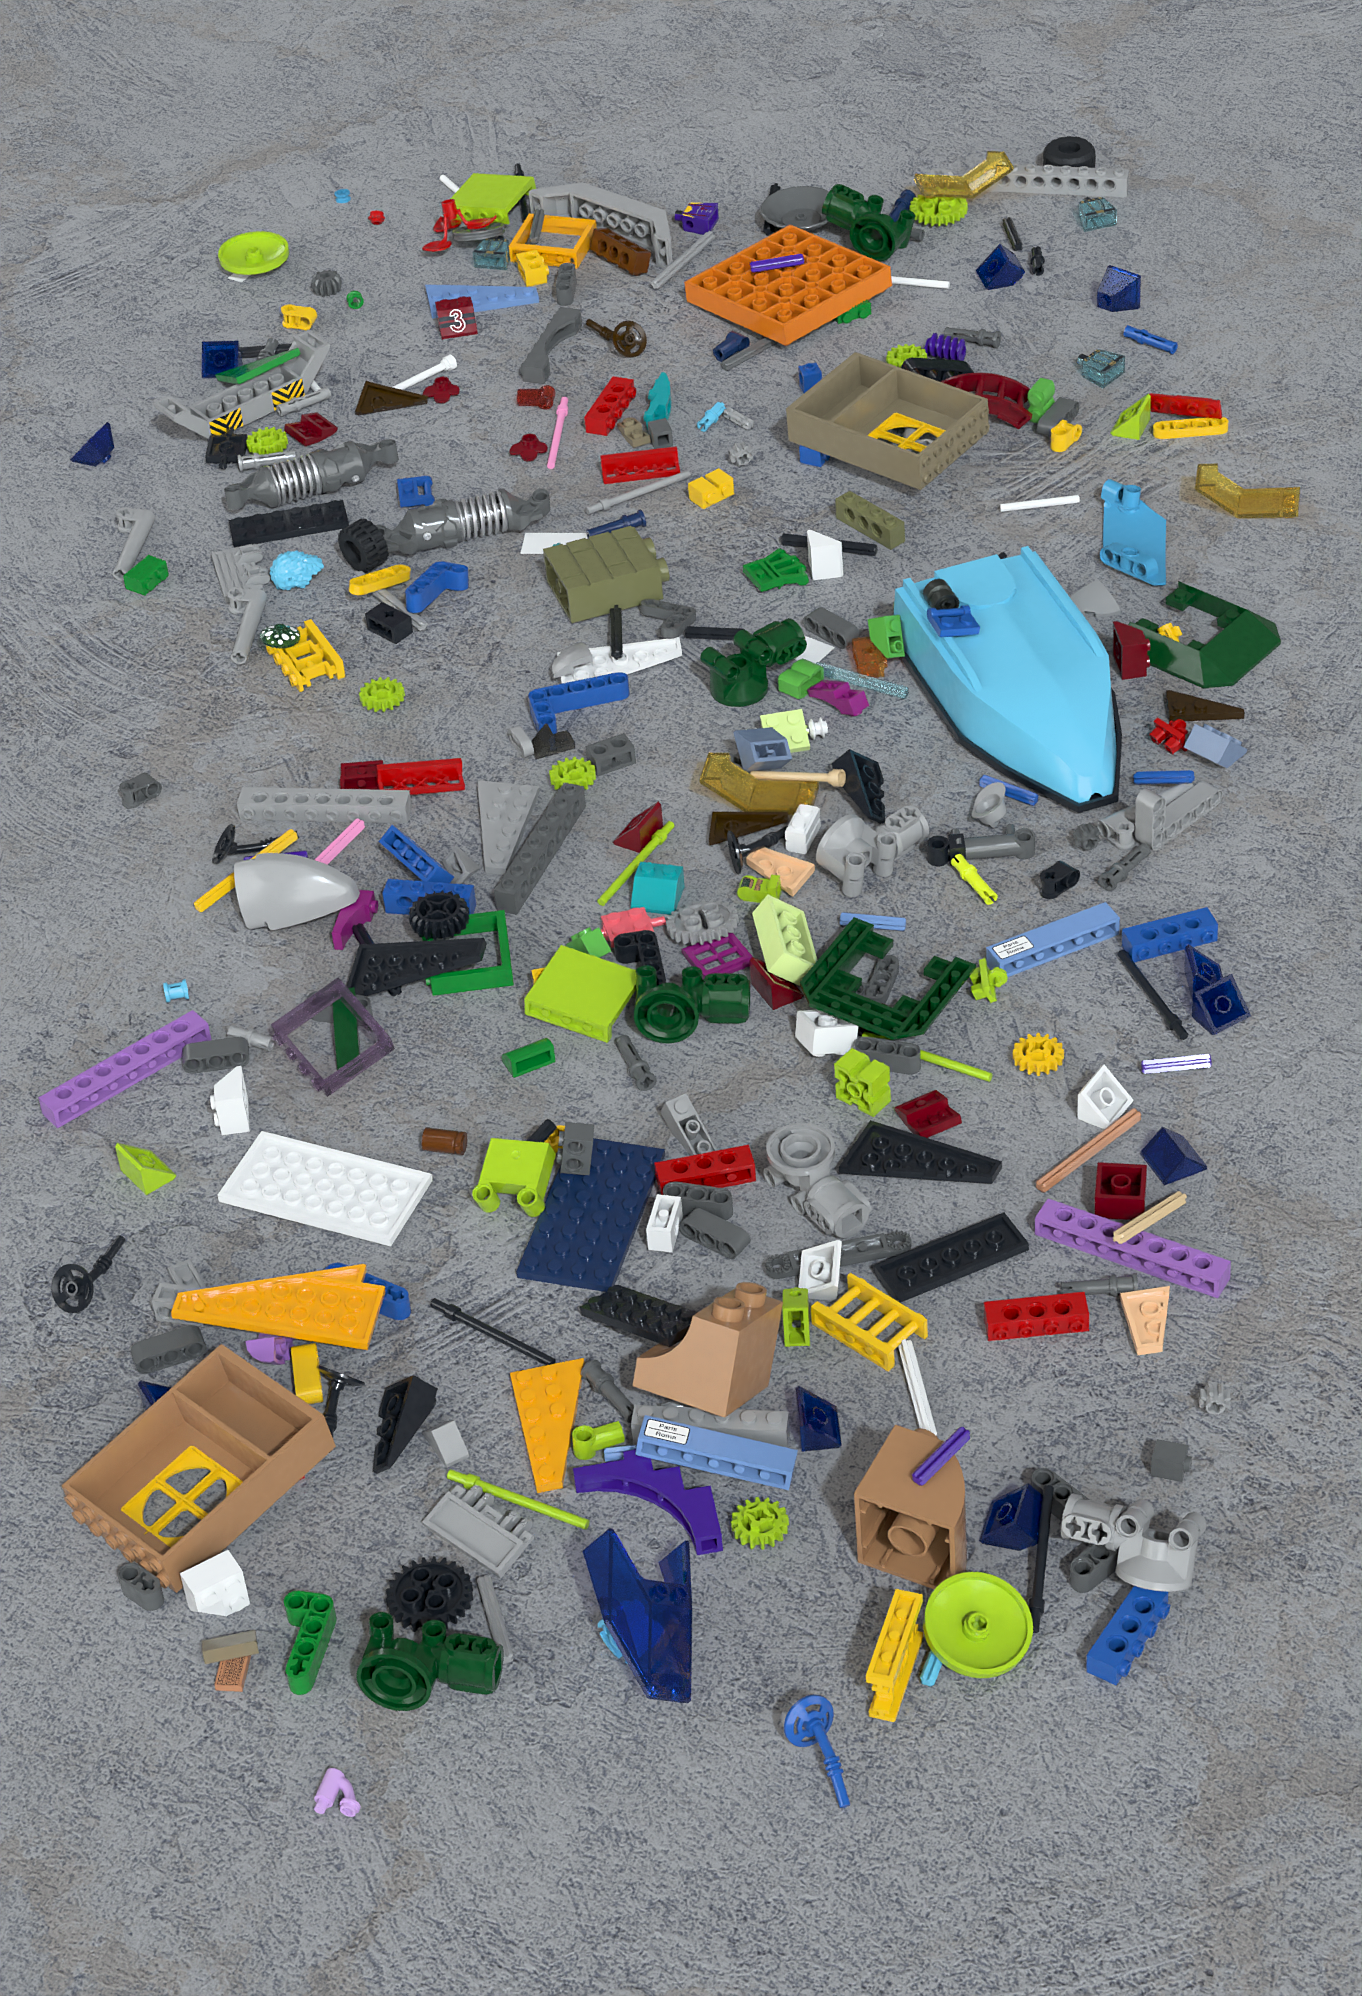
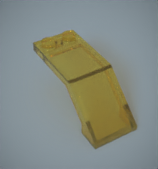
[914,151,1014,198]
[1195,463,1300,519]
[699,753,819,815]

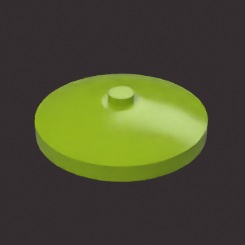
[218,231,289,275]
[923,1572,1033,1678]

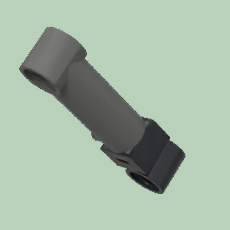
[927,824,1035,867]

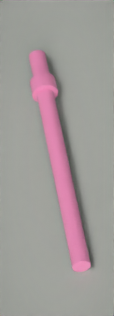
[547,397,568,469]

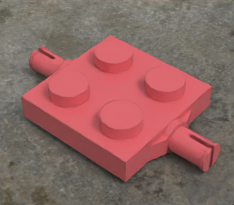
[601,907,666,948]

